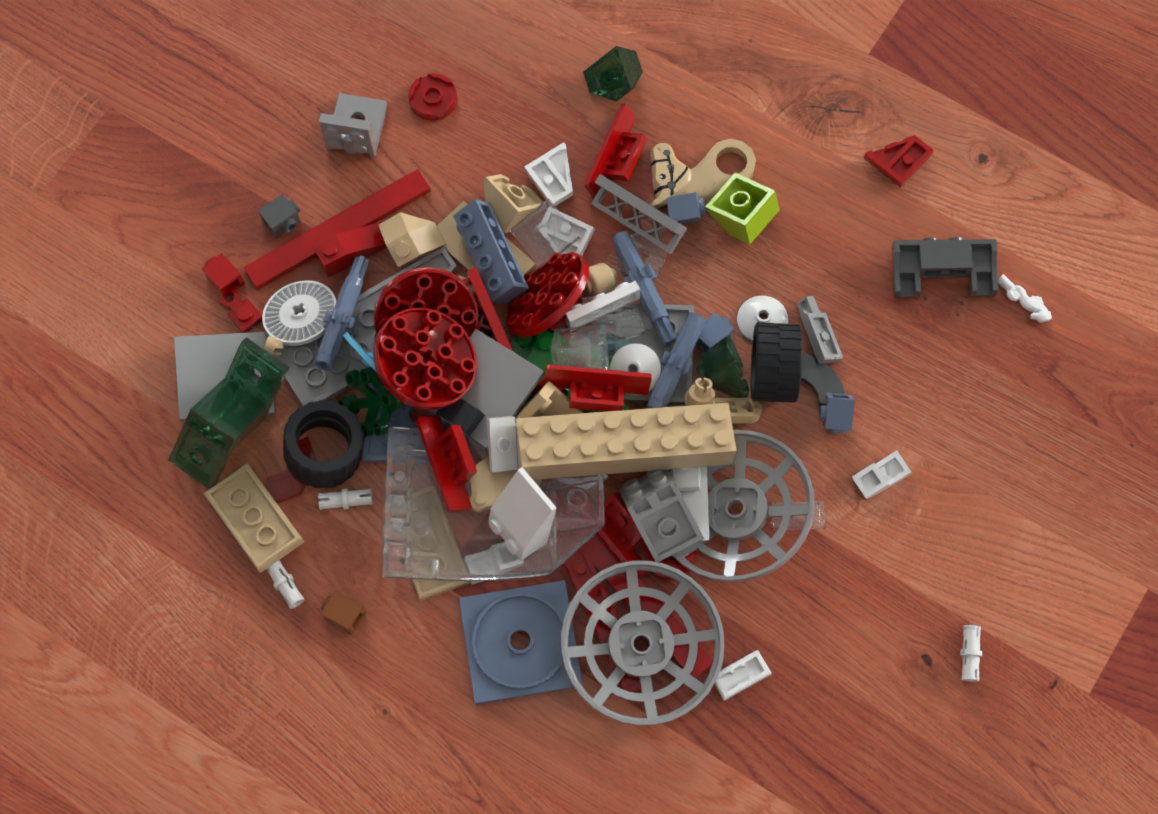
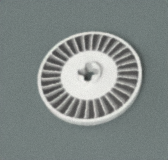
[262,281,337,346]

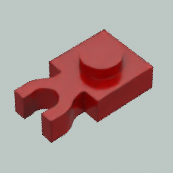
[218,288,262,333]

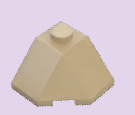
[483,174,547,233]
[378,212,447,269]

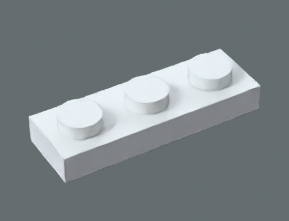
[565,281,640,331]

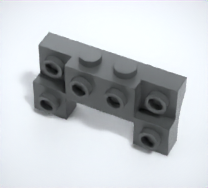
[892,237,998,298]

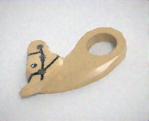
[650,139,756,209]

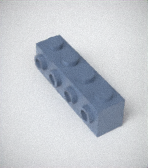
[453,199,529,304]

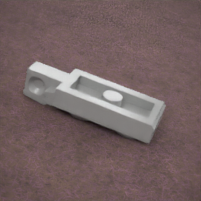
[797,296,843,364]

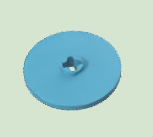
[343,332,377,372]

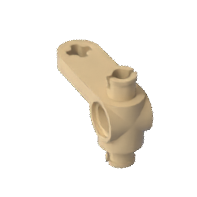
[684,377,762,424]

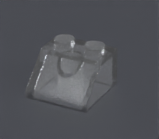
[550,324,609,370]

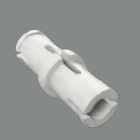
[318,488,373,510]
[266,560,305,609]
[960,625,982,682]

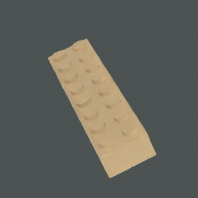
[515,403,737,480]

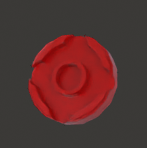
[408,73,458,121]

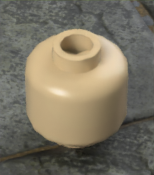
[582,263,618,299]

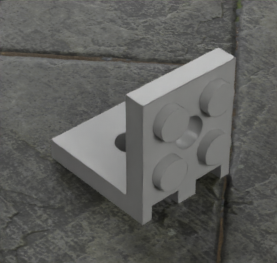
[319,93,388,157]
[619,469,704,562]

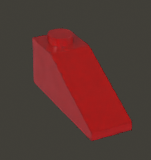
[312,222,387,278]

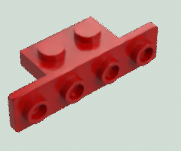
[584,103,647,198]
[543,365,652,412]
[415,415,477,513]
[569,492,648,576]

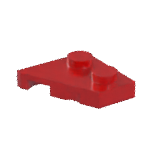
[864,135,934,188]

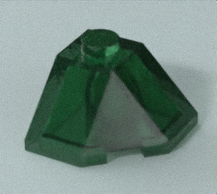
[583,46,643,102]
[696,335,750,398]

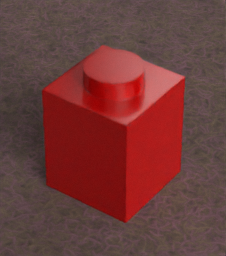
[202,253,245,299]

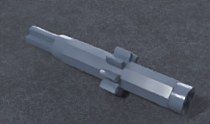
[612,231,677,346]
[314,255,370,371]
[647,312,706,409]

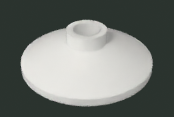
[737,296,788,342]
[610,343,661,396]

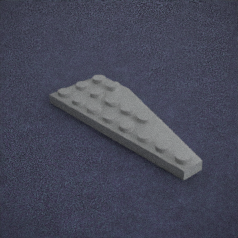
[273,246,457,406]

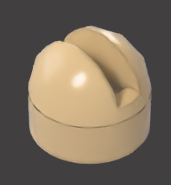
[263,336,284,358]

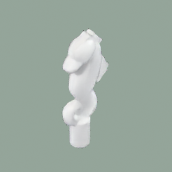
[998,274,1052,323]

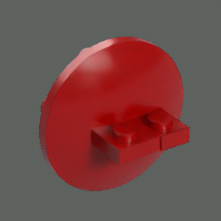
[506,252,590,343]
[373,267,479,338]
[373,308,477,410]

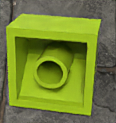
[705,173,779,245]

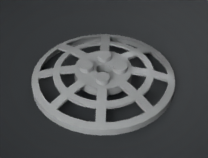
[668,430,815,583]
[560,561,725,726]

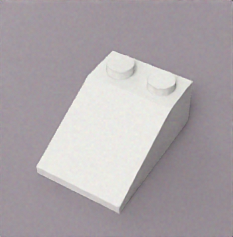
[488,467,556,561]

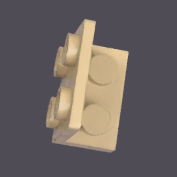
[515,381,584,426]

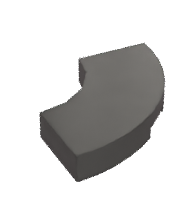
[801,353,845,406]

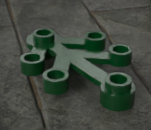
[338,367,404,438]

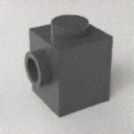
[258,194,301,239]

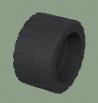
[750,322,803,403]
[283,400,364,489]

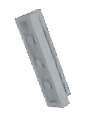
[591,174,687,254]

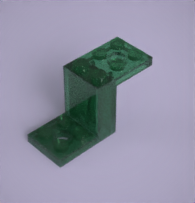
[168,337,290,489]

